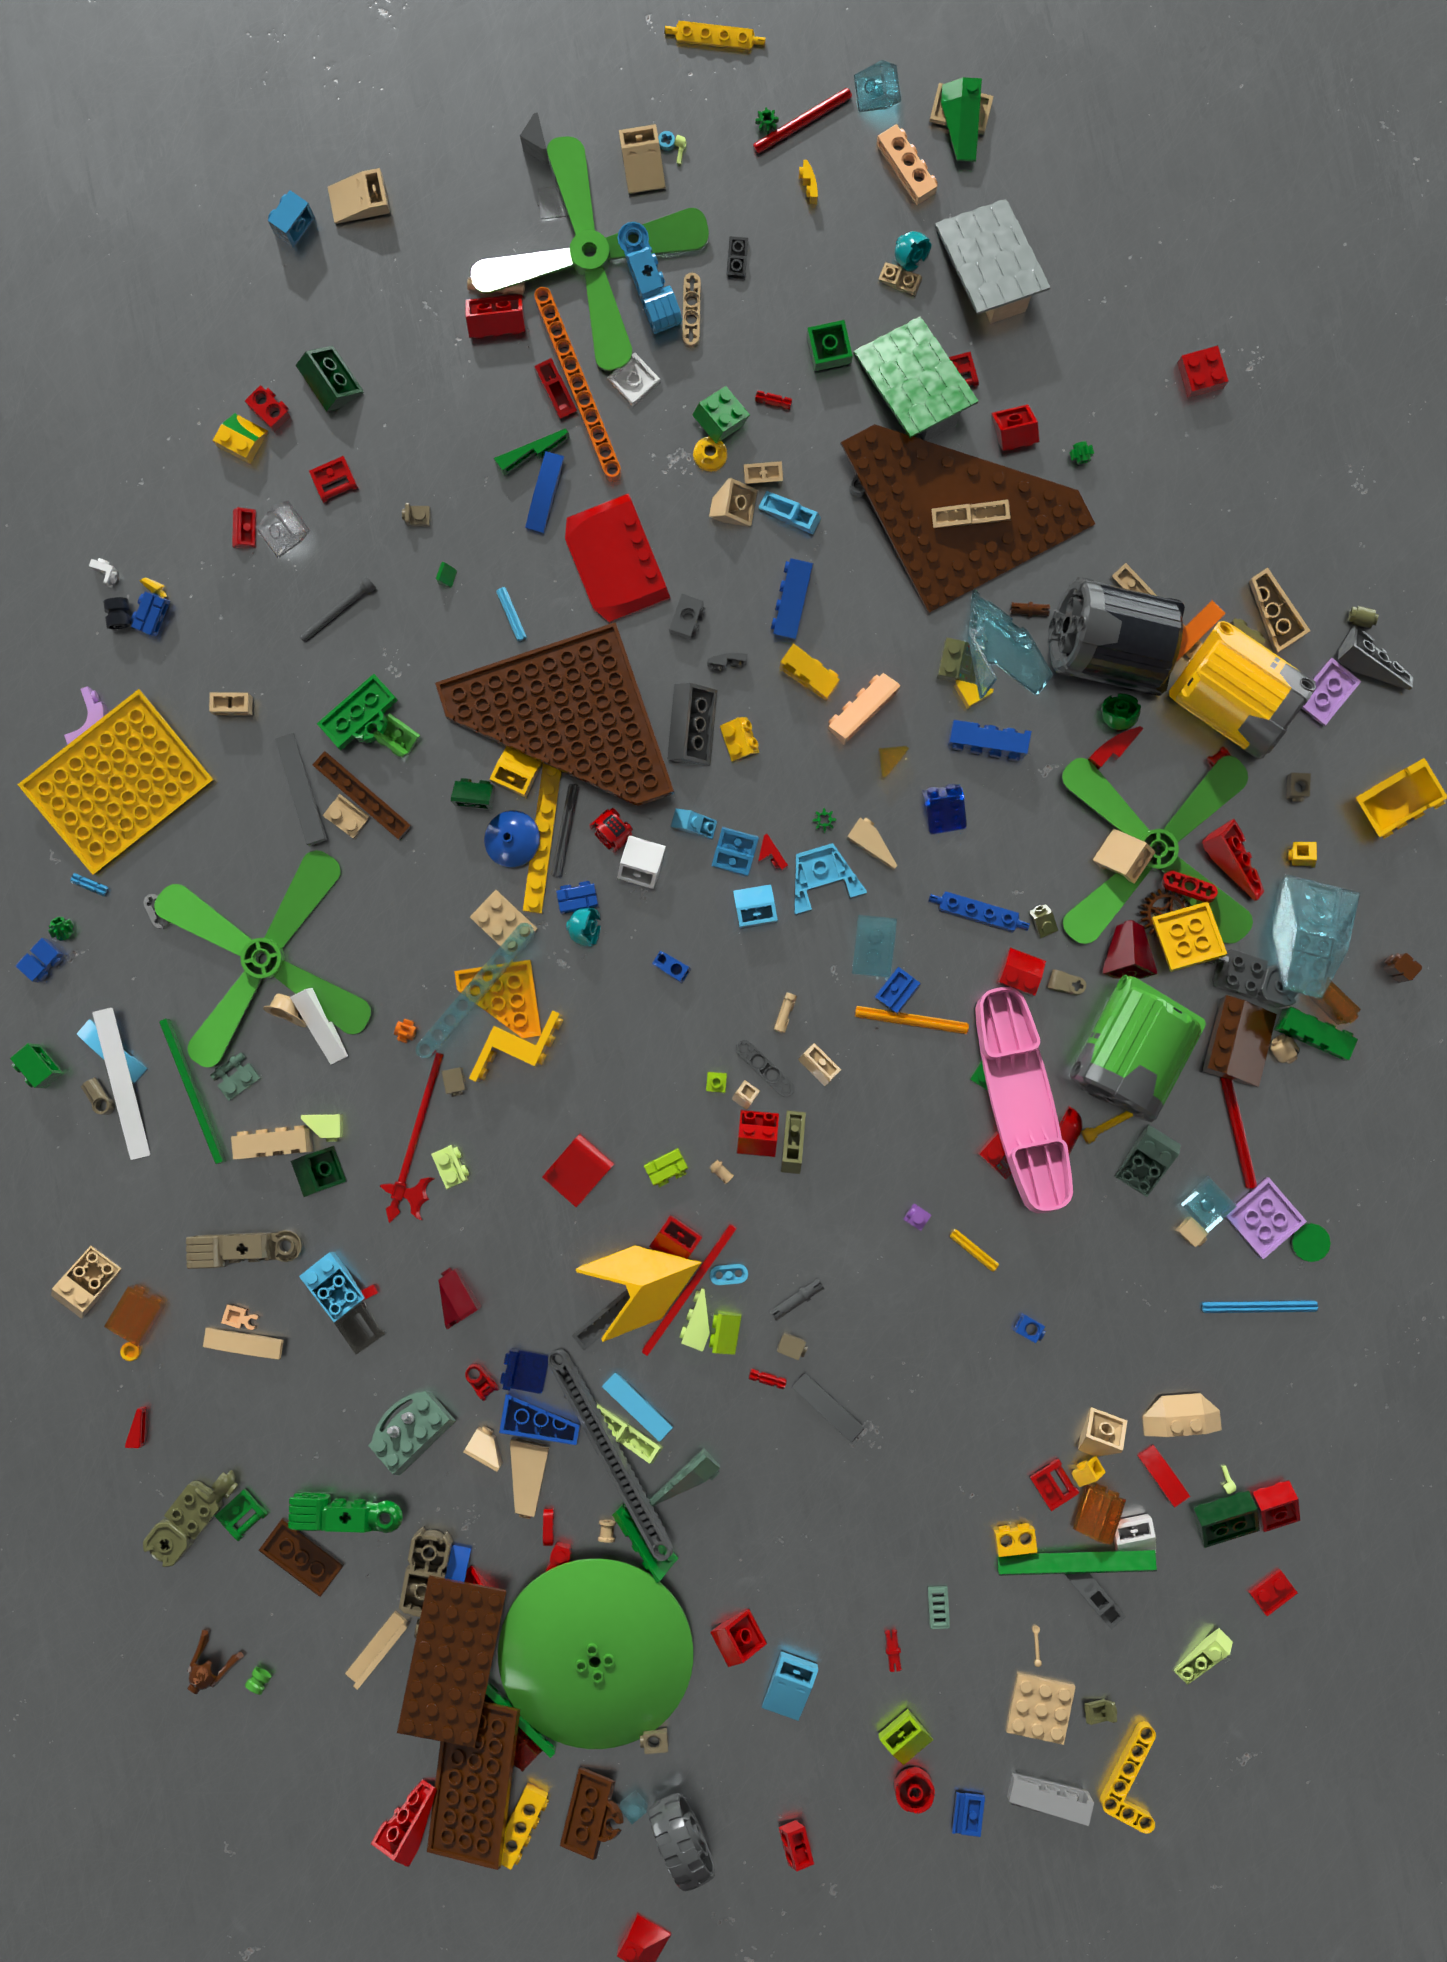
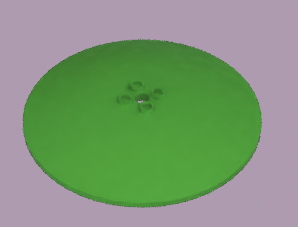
[498,1559,693,1749]

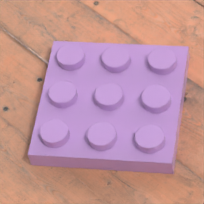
[1224,1177,1307,1259]

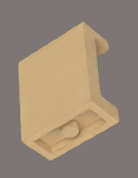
[1093,829,1155,884]

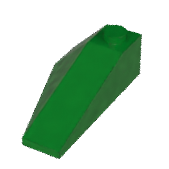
[941,77,982,162]

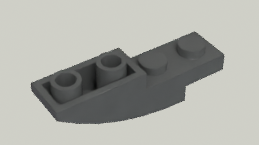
[1065,1573,1126,1630]

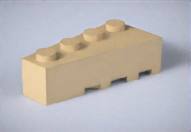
[231,1125,313,1160]

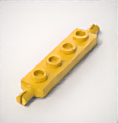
[664,20,766,50]

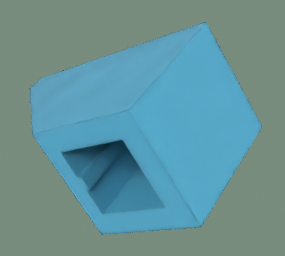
[671,809,717,839]

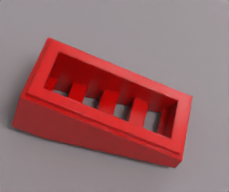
[125,1407,147,1448]

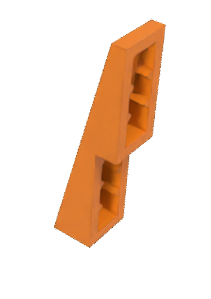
[1176,600,1226,662]

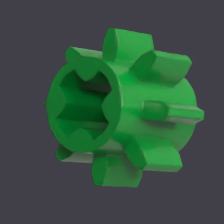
[755,107,779,134]
[1070,441,1094,465]
[812,808,836,833]
[48,917,73,941]

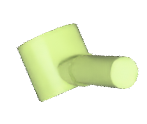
[674,135,687,164]
[1222,1466,1236,1494]

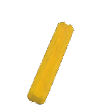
[950,1229,999,1272]

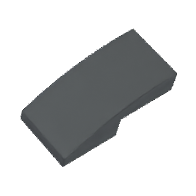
[727,236,748,276]
[707,653,748,671]

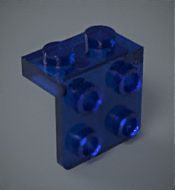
[922,784,967,834]
[500,1348,548,1394]

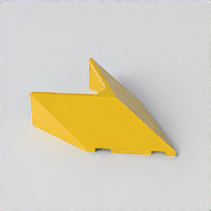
[576,1245,702,1342]

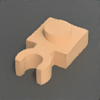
[221,1304,259,1330]

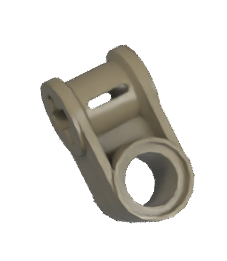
[1047,969,1086,996]

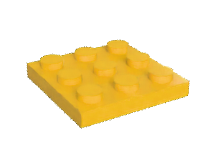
[1152,901,1227,972]

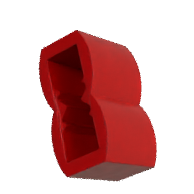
[545,1541,572,1572]

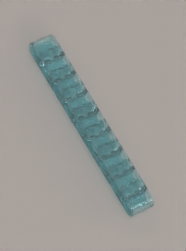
[416,923,535,1059]

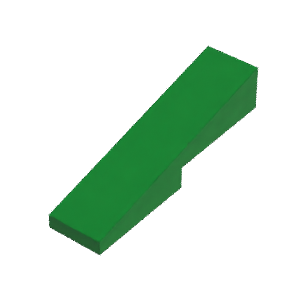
[494,428,570,475]

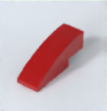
[534,358,577,419]
[1088,726,1143,770]
[1137,1444,1191,1508]

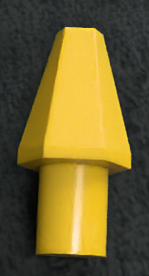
[139,578,167,598]

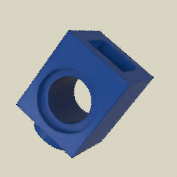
[1014,1313,1046,1343]

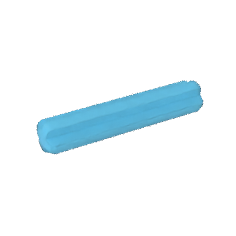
[496,587,527,641]

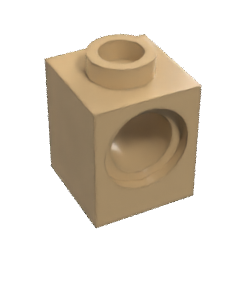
[1175,1216,1209,1247]

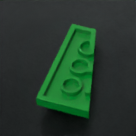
[612,1503,678,1584]

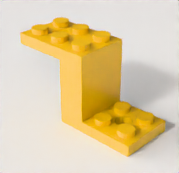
[469,1010,563,1082]

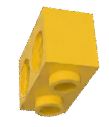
[994,1523,1037,1557]

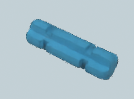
[70,873,108,896]

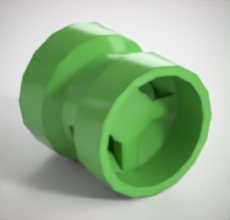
[245,1667,272,1695]

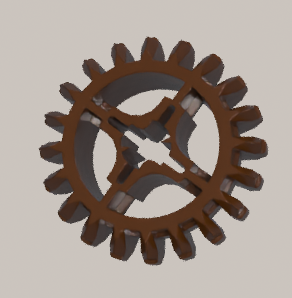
[1139,889,1190,939]

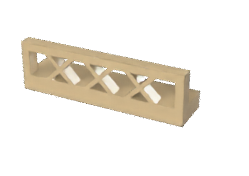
[345,1611,410,1690]

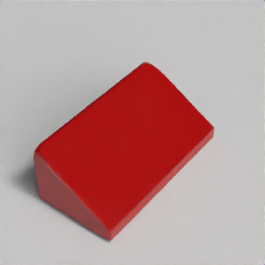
[232,507,256,548]

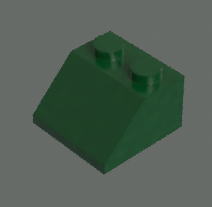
[451,778,495,810]
[291,1146,347,1197]

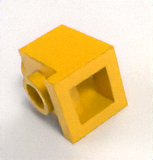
[1288,842,1317,868]
[1072,1456,1106,1487]

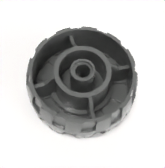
[648,1793,715,1891]

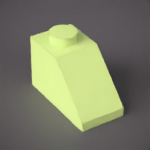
[301,1114,343,1142]

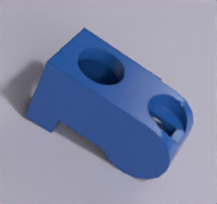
[652,951,691,983]

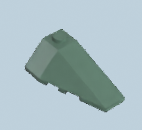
[650,1449,720,1506]

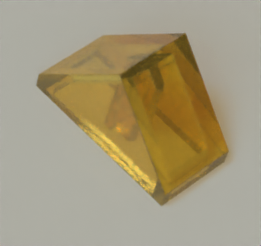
[878,746,909,780]

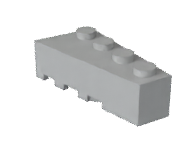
[1007,1773,1094,1826]

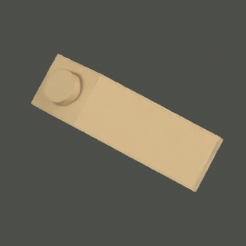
[846,818,897,870]

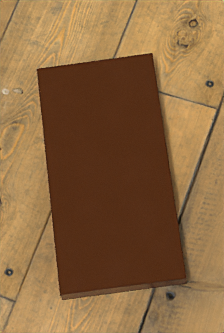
[258,1518,345,1597]

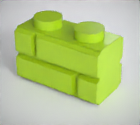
[644,1148,689,1188]

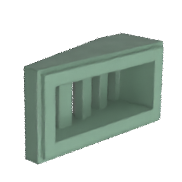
[928,1586,950,1629]

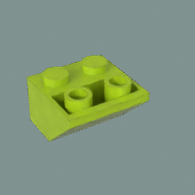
[709,1311,741,1355]
[878,1709,933,1765]

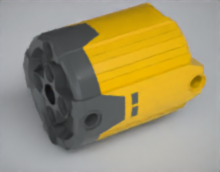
[1169,621,1316,759]

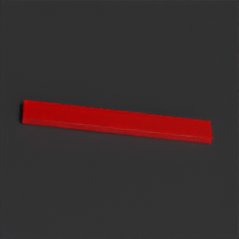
[642,1224,737,1356]

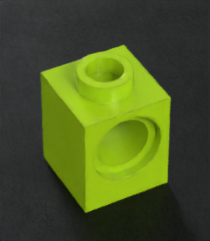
[706,1072,727,1093]

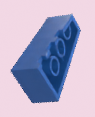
[771,558,814,639]
[948,720,1032,761]
[499,1394,581,1445]

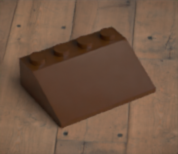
[1202,995,1277,1087]

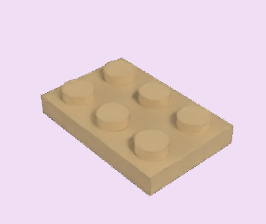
[929,83,994,135]
[470,890,538,957]

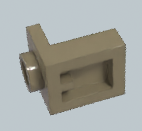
[402,503,430,527]

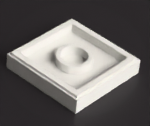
[607,353,661,406]

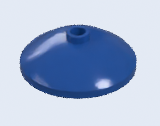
[484,810,540,868]

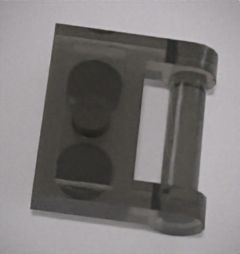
[334,1302,385,1354]

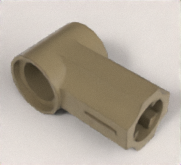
[81,1077,115,1115]

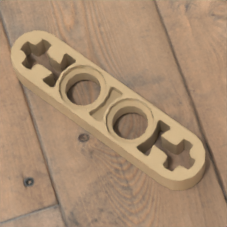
[682,273,701,348]

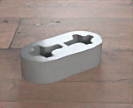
[143,894,170,929]

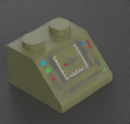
[937,638,982,684]

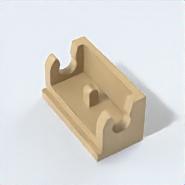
[743,461,783,484]

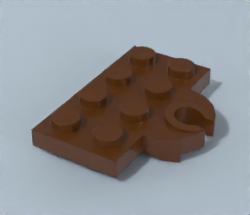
[560,1768,624,1860]

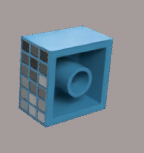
[268,190,315,247]

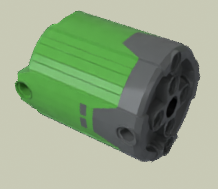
[1069,975,1206,1122]

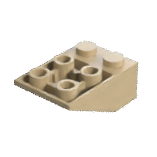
[619,124,666,194]
[328,168,390,224]
[51,1246,121,1319]

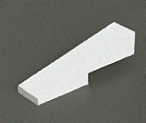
[290,988,348,1064]

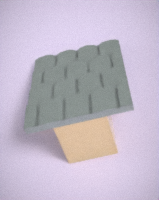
[935,199,1050,324]

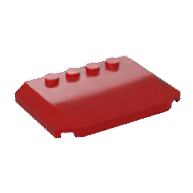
[565,494,671,624]

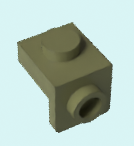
[1029,904,1058,938]
[1085,1699,1117,1725]

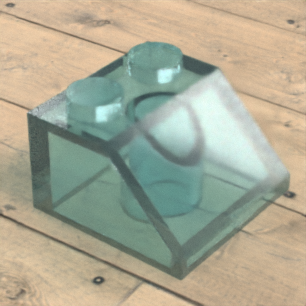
[854,60,901,112]
[1181,1175,1237,1232]

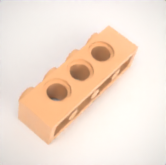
[876,124,938,205]

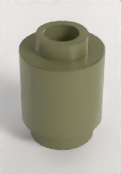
[1348,606,1379,629]

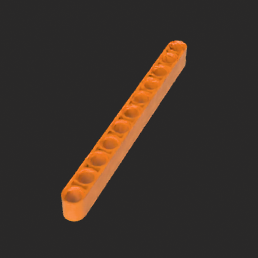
[534,287,621,482]

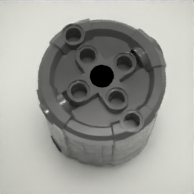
[1048,577,1185,696]

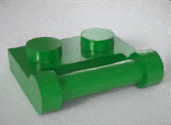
[215,1489,268,1541]

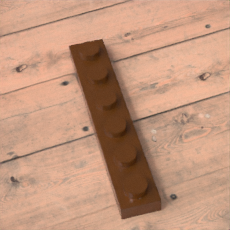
[312,751,411,840]

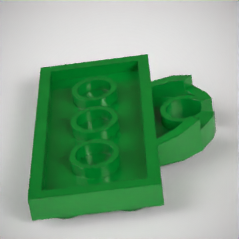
[317,674,398,751]

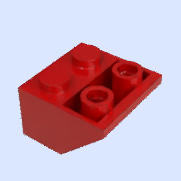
[737,1110,779,1157]
[649,1215,702,1259]

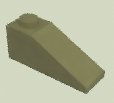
[781,1111,806,1174]

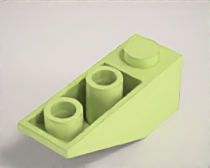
[679,1287,710,1352]
[1174,1628,1233,1685]

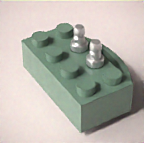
[368,1391,456,1476]

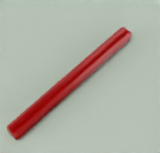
[753,88,852,153]
[1221,1077,1257,1189]

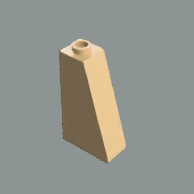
[510,1437,550,1519]

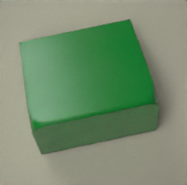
[436,562,457,587]

